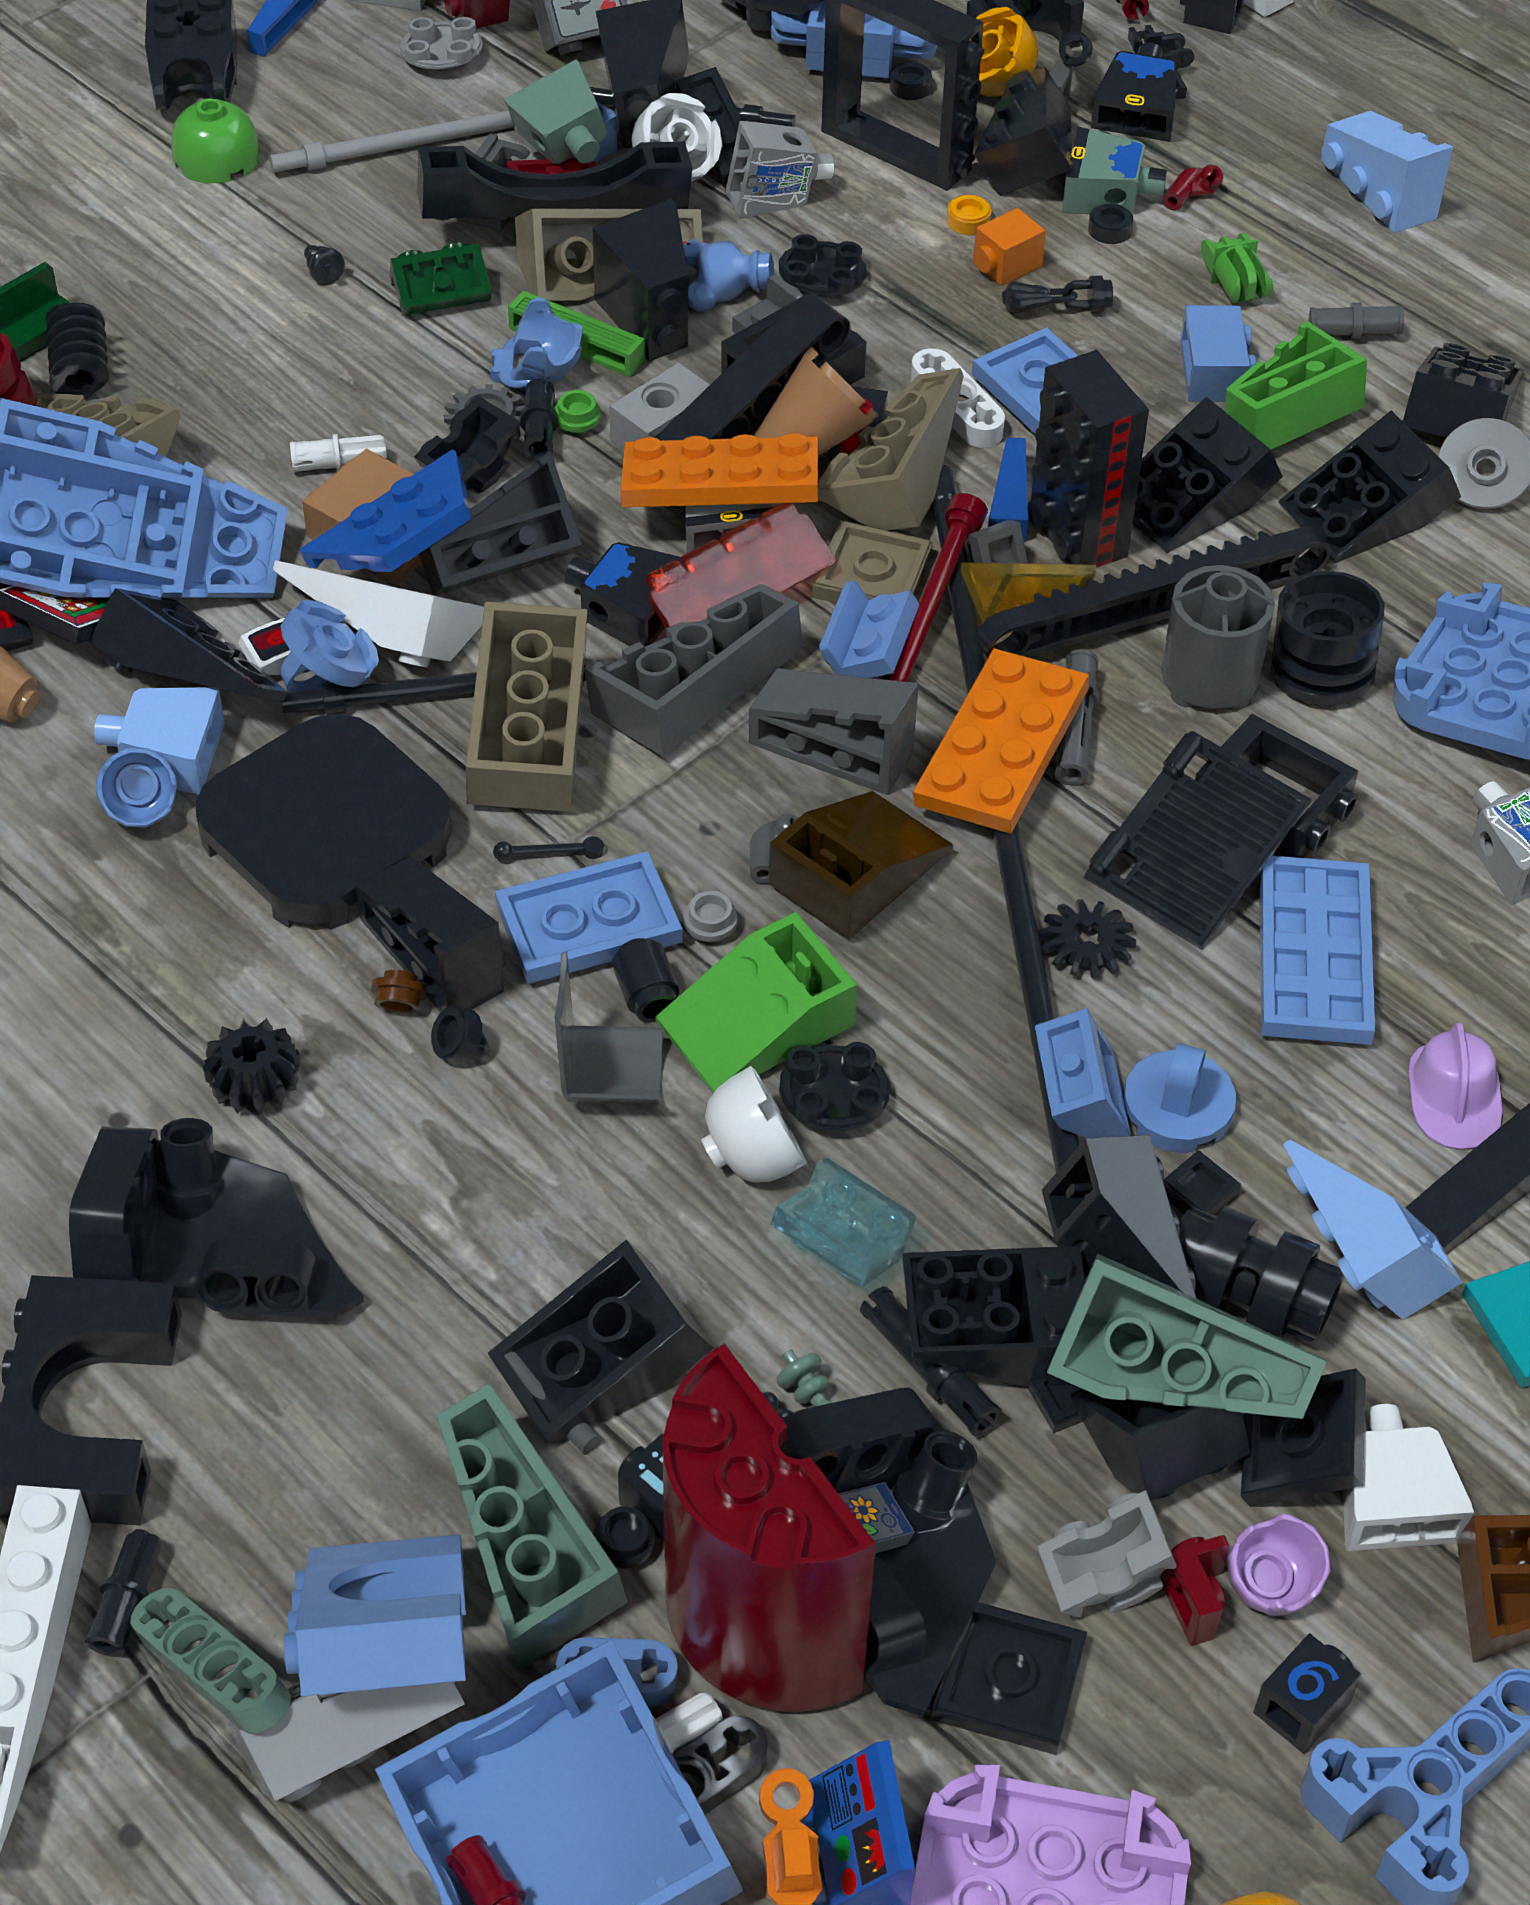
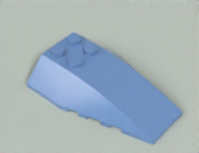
[0,398,288,598]

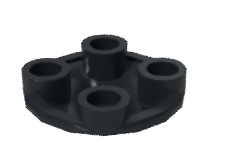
[778,234,867,297]
[779,1042,890,1132]

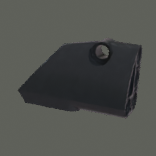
[69,1118,364,1318]
[780,1387,997,1716]

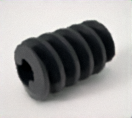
[45,303,109,399]

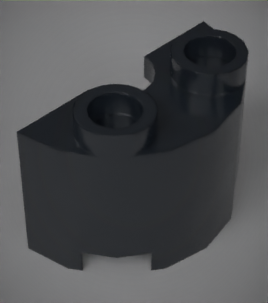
[414,396,520,493]

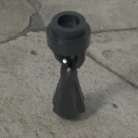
[1001,275,1113,314]

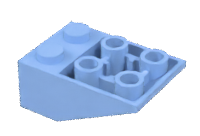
[1283,1140,1463,1320]

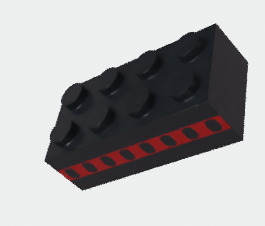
[1028,350,1149,575]

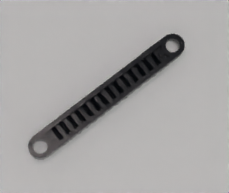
[976,526,1331,658]

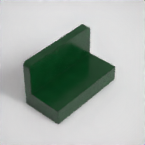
[0,262,70,362]

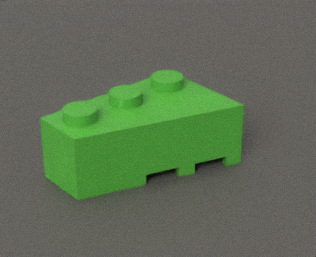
[1225,320,1367,450]

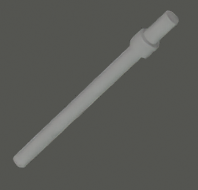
[269,111,514,173]

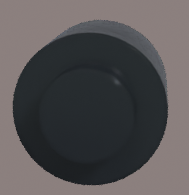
[612,938,680,1022]

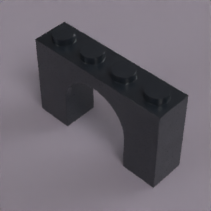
[0,1275,182,1526]

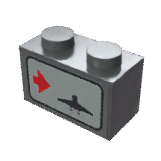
[532,0,628,56]

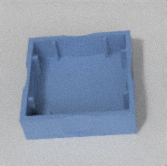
[375,1639,743,1905]

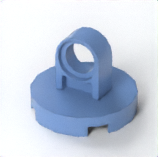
[280,600,379,692]
[1123,1042,1236,1153]

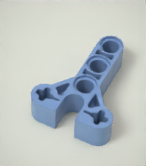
[1300,1668,1530,1905]

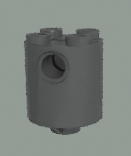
[1161,565,1275,710]

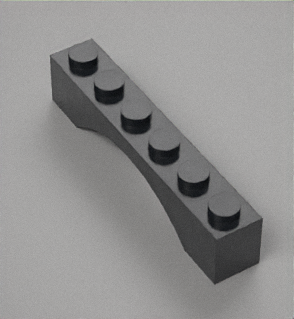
[417,141,692,221]

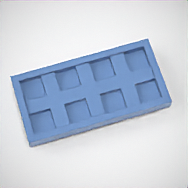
[1260,856,1375,1045]

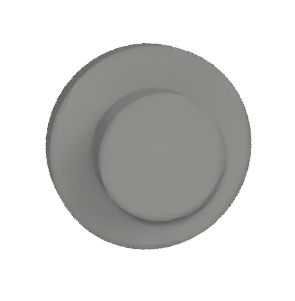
[684,891,737,942]

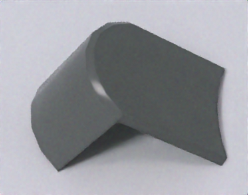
[554,951,663,1105]

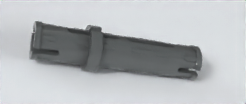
[1054,649,1099,786]

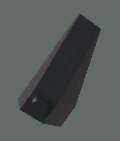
[89,588,288,701]

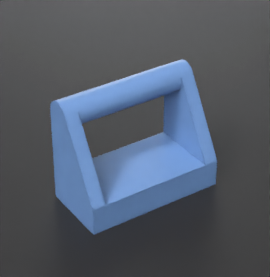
[1035,1008,1131,1138]

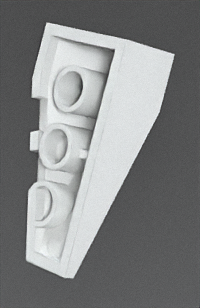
[273,560,484,667]

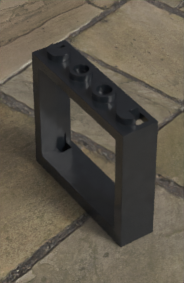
[821,0,984,191]

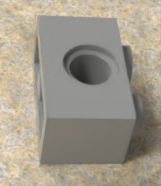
[609,363,710,451]

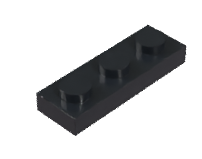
[676,67,743,187]

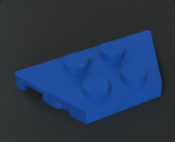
[299,450,471,572]

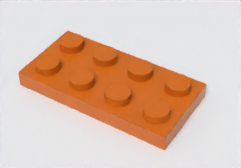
[620,433,818,507]
[913,648,1089,834]

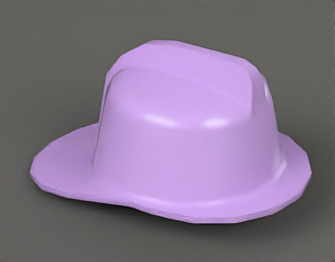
[1408,1023,1502,1150]

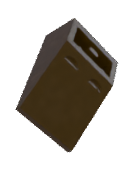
[769,791,953,940]

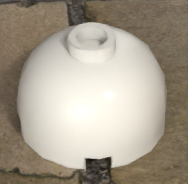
[632,93,722,182]
[701,1066,807,1183]

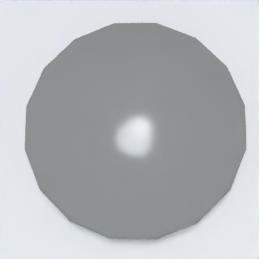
[400,17,483,70]

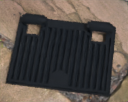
[1084,731,1312,950]

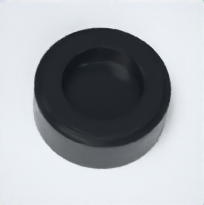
[890,62,932,100]
[1088,204,1133,244]

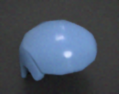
[96,748,177,828]

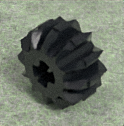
[203,1018,301,1114]

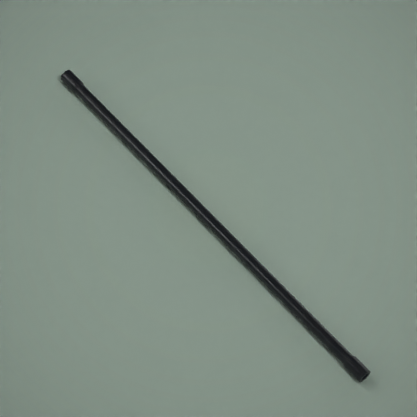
[930,465,1079,1172]

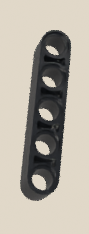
[657,293,851,441]

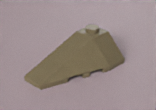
[515,209,703,302]
[36,393,181,457]

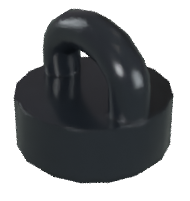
[431,1005,489,1063]

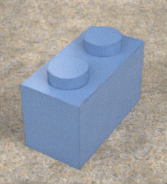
[1180,305,1256,402]

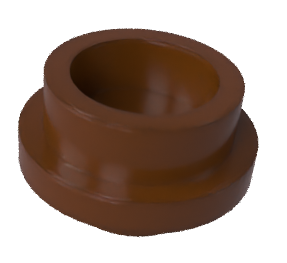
[371,970,427,1013]

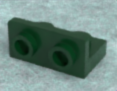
[389,242,492,316]

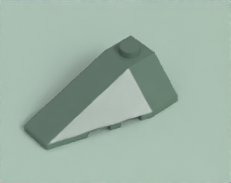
[1047,1254,1327,1419]

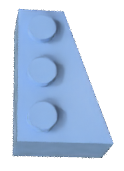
[1321,111,1453,233]

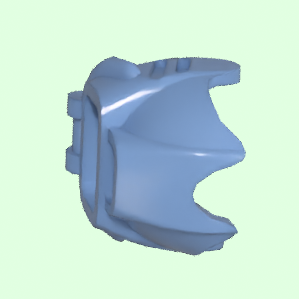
[490,297,583,389]

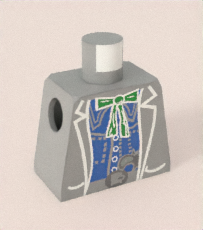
[726,121,834,218]
[1471,781,1530,905]

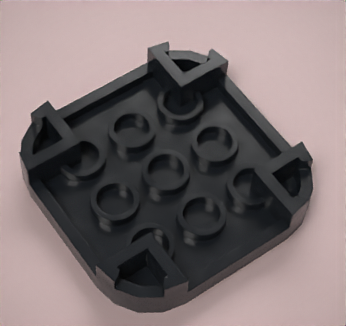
[196,714,452,930]

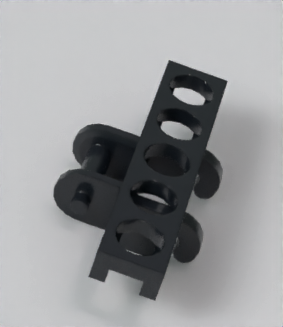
[1128,25,1195,100]

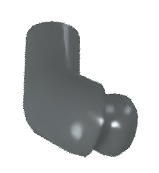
[750,814,798,884]

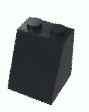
[595,0,690,148]
[592,199,688,362]

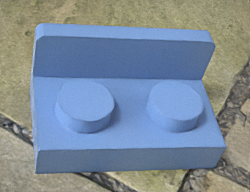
[819,580,919,678]

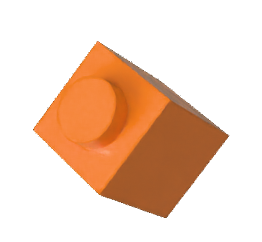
[973,208,1046,286]

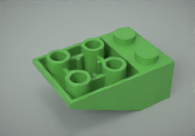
[656,912,857,1094]

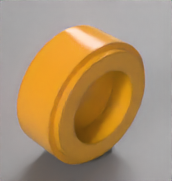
[947,195,992,235]

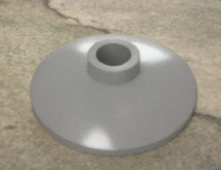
[1439,418,1530,509]

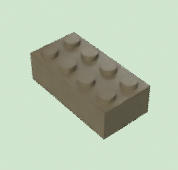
[466,601,587,812]

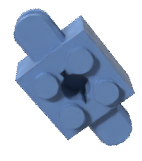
[771,0,937,78]

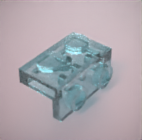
[770,1158,916,1286]

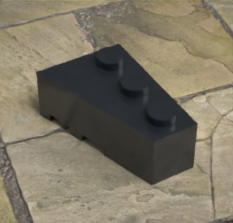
[974,66,1073,196]

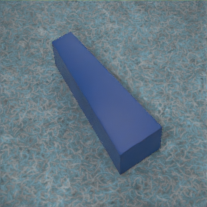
[247,0,317,57]
[988,438,1028,542]

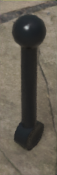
[493,836,604,862]

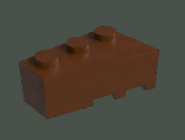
[1457,1515,1530,1662]

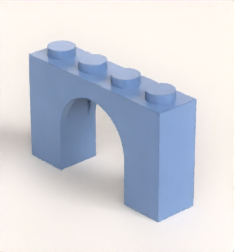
[284,1534,466,1696]

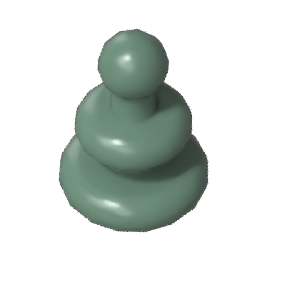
[777,1349,833,1407]

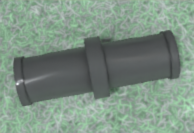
[1309,302,1404,339]

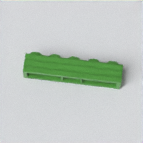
[508,290,645,377]

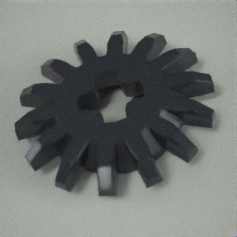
[1039,899,1136,978]

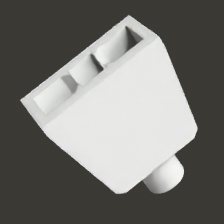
[1343,1404,1474,1551]

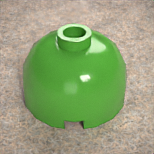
[171,98,260,183]

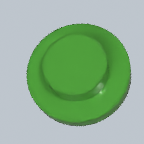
[555,390,601,433]

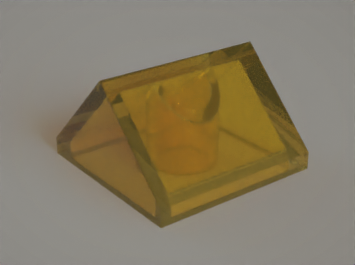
[961,563,1096,623]

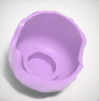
[1227,1514,1331,1616]

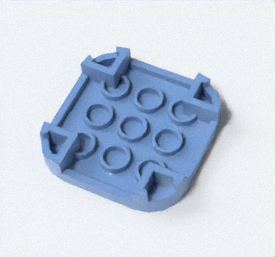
[1393,582,1530,760]

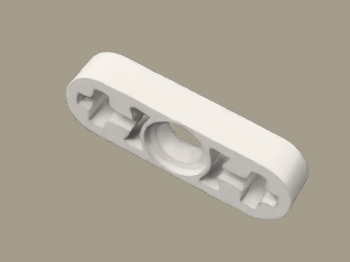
[911,348,1005,448]

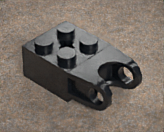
[145,0,237,110]

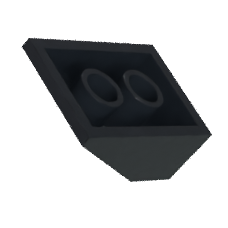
[488,1239,714,1443]

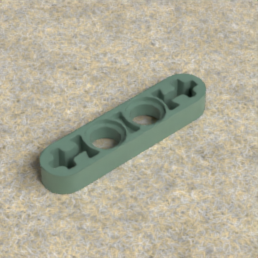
[130,1588,291,1733]

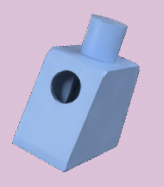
[94,687,225,795]

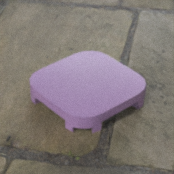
[910,1765,1191,1905]

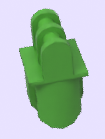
[1201,233,1274,304]

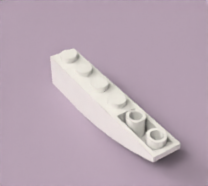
[0,1485,92,1853]

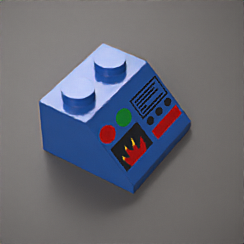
[802,1740,915,1905]

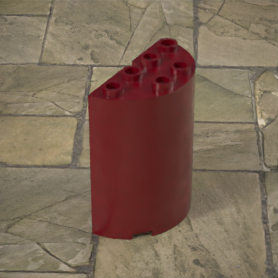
[663,1343,876,1712]

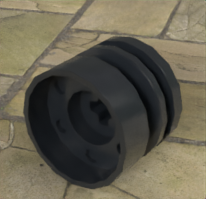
[1270,571,1385,706]

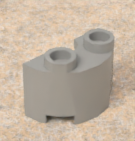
[1037,1490,1177,1617]

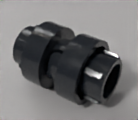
[1179,1206,1344,1342]

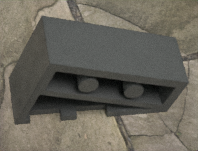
[749,668,919,795]

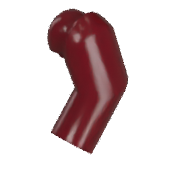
[1163,164,1224,211]

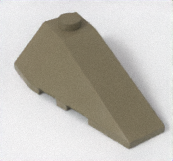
[818,368,964,531]

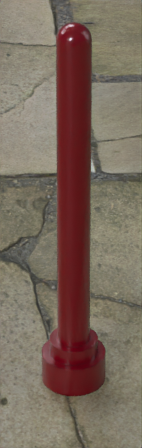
[887,493,988,682]

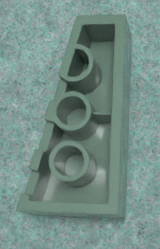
[436,1383,628,1672]

